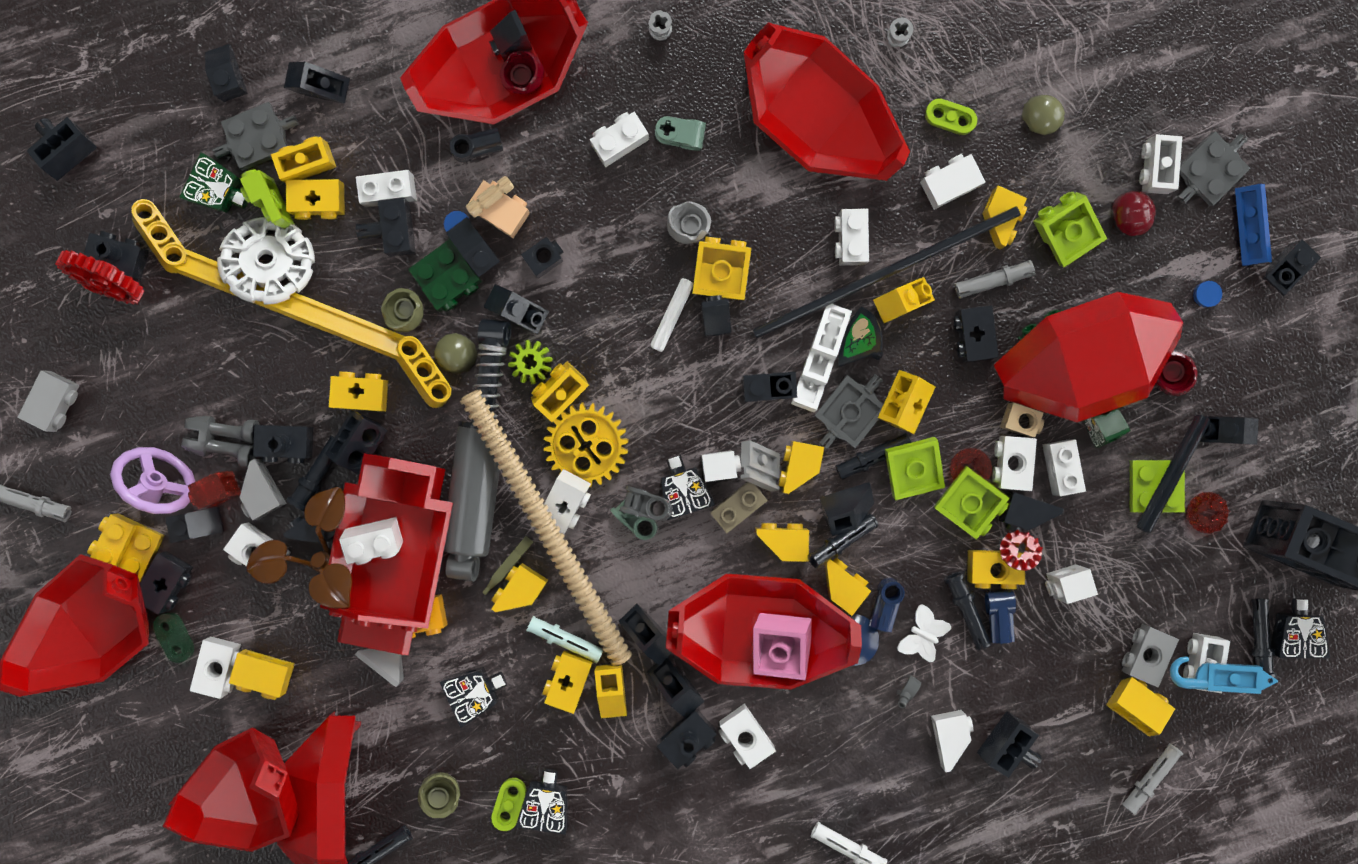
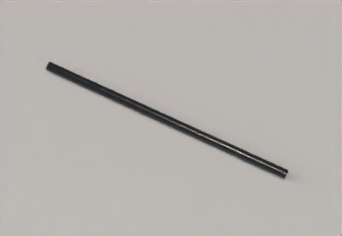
[753,206,1021,338]

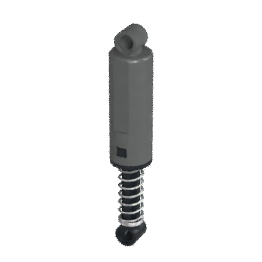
[444,319,511,582]

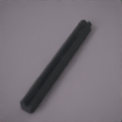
[1137,414,1210,533]

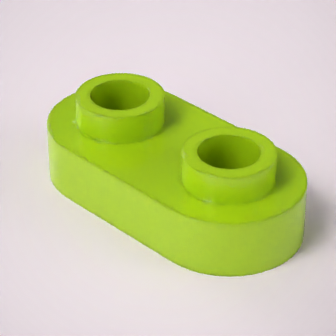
[925,99,977,135]
[492,778,526,831]

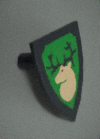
[838,306,883,367]

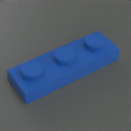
[1235,184,1272,266]

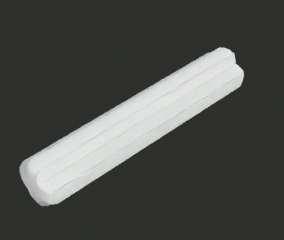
[651,278,693,352]

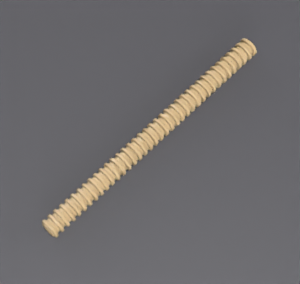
[460,390,632,666]

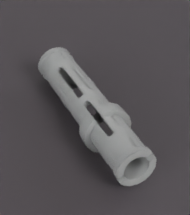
[955,260,1035,299]
[0,485,72,522]
[1122,743,1183,815]

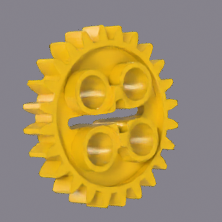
[544,402,628,487]

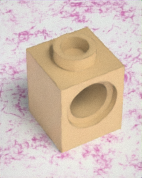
[1000,403,1044,438]

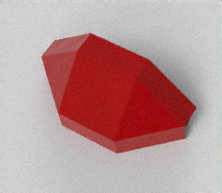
[400,0,588,124]
[744,23,910,181]
[994,292,1183,422]
[0,554,149,697]
[666,574,862,690]
[277,711,361,864]
[162,727,299,852]

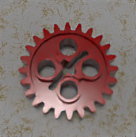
[55,250,144,304]

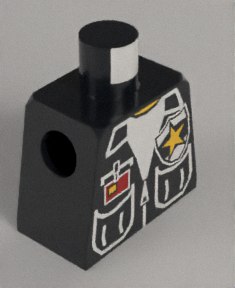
[661,455,715,520]
[1271,598,1330,658]
[439,667,507,728]
[516,769,568,835]

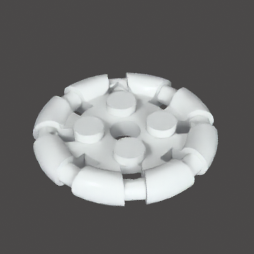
[217,217,315,305]

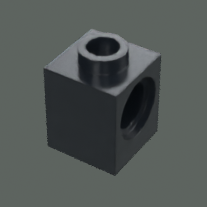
[521,237,564,279]

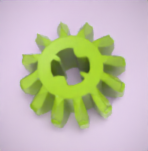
[508,340,553,384]

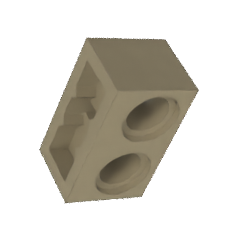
[710,482,768,533]

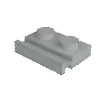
[740,440,780,491]

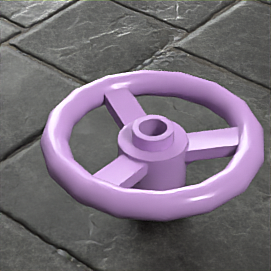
[110,447,196,514]

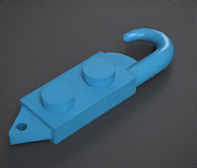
[1170,657,1278,694]

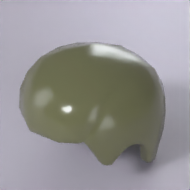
[1022,94,1065,135]
[434,333,477,374]

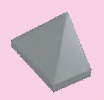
[355,647,404,687]

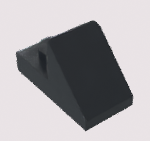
[165,507,224,543]

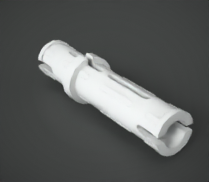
[811,822,887,864]

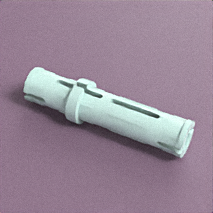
[526,616,603,664]

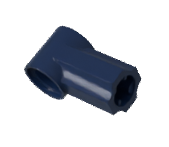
[869,578,905,632]
[985,590,1016,644]

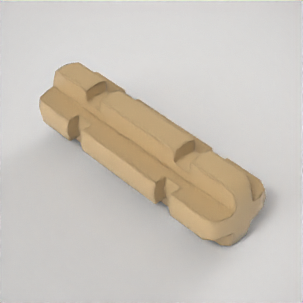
[466,176,514,217]

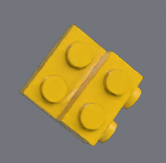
[692,236,751,300]
[87,513,165,583]

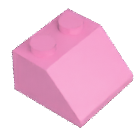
[753,613,811,680]

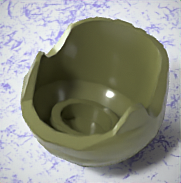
[381,288,424,332]
[418,772,460,818]

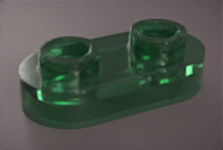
[153,612,194,663]

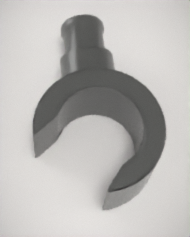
[897,674,921,708]

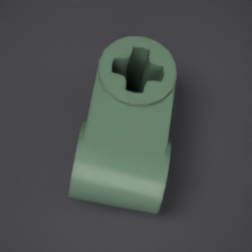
[655,116,706,151]
[610,494,658,540]

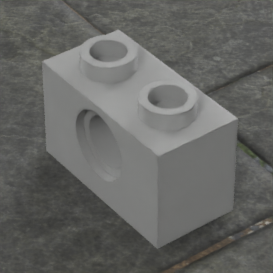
[1122,624,1179,687]

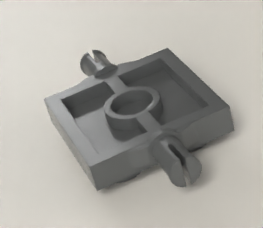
[213,102,299,171]
[1177,131,1250,206]
[814,374,884,450]

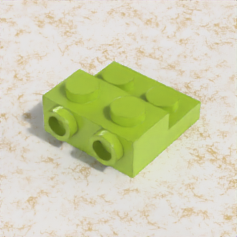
[240,169,295,229]
[1033,192,1107,267]
[934,466,1009,540]

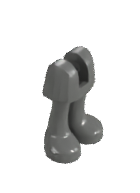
[181,416,260,469]

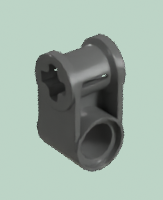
[619,486,673,521]

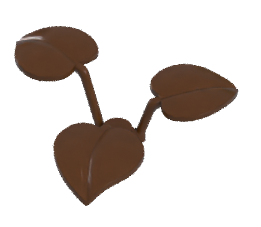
[246,487,352,609]

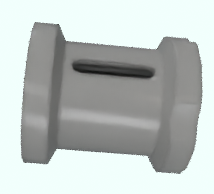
[648,10,672,41]
[887,17,913,47]

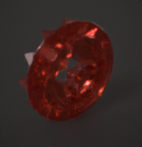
[949,448,992,481]
[1187,492,1231,534]

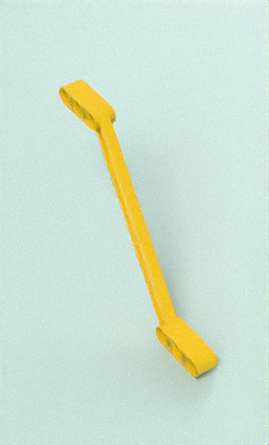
[132,199,451,408]

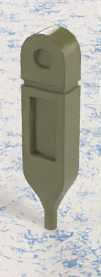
[483,536,533,595]

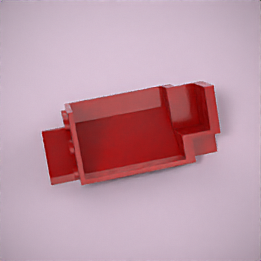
[320,453,453,656]

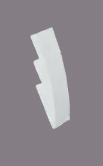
[791,304,852,413]

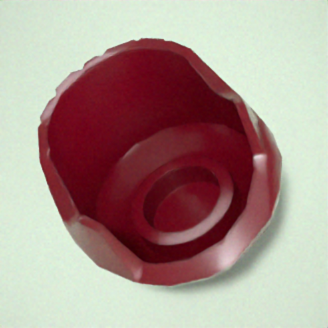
[500,51,544,94]
[1112,191,1156,236]
[1156,351,1197,396]

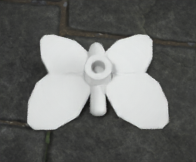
[897,604,951,662]

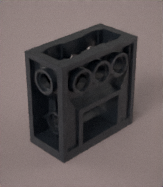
[1243,500,1358,592]

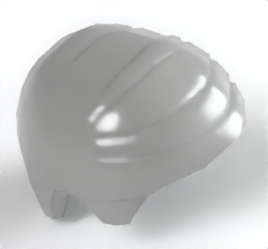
[667,202,711,244]

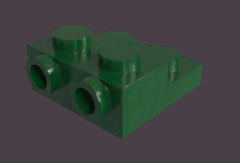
[408,239,482,312]

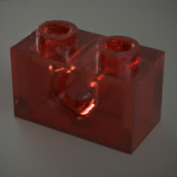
[187,471,241,510]

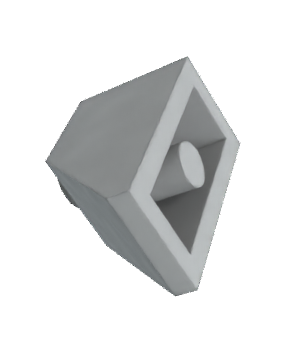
[239,459,287,520]

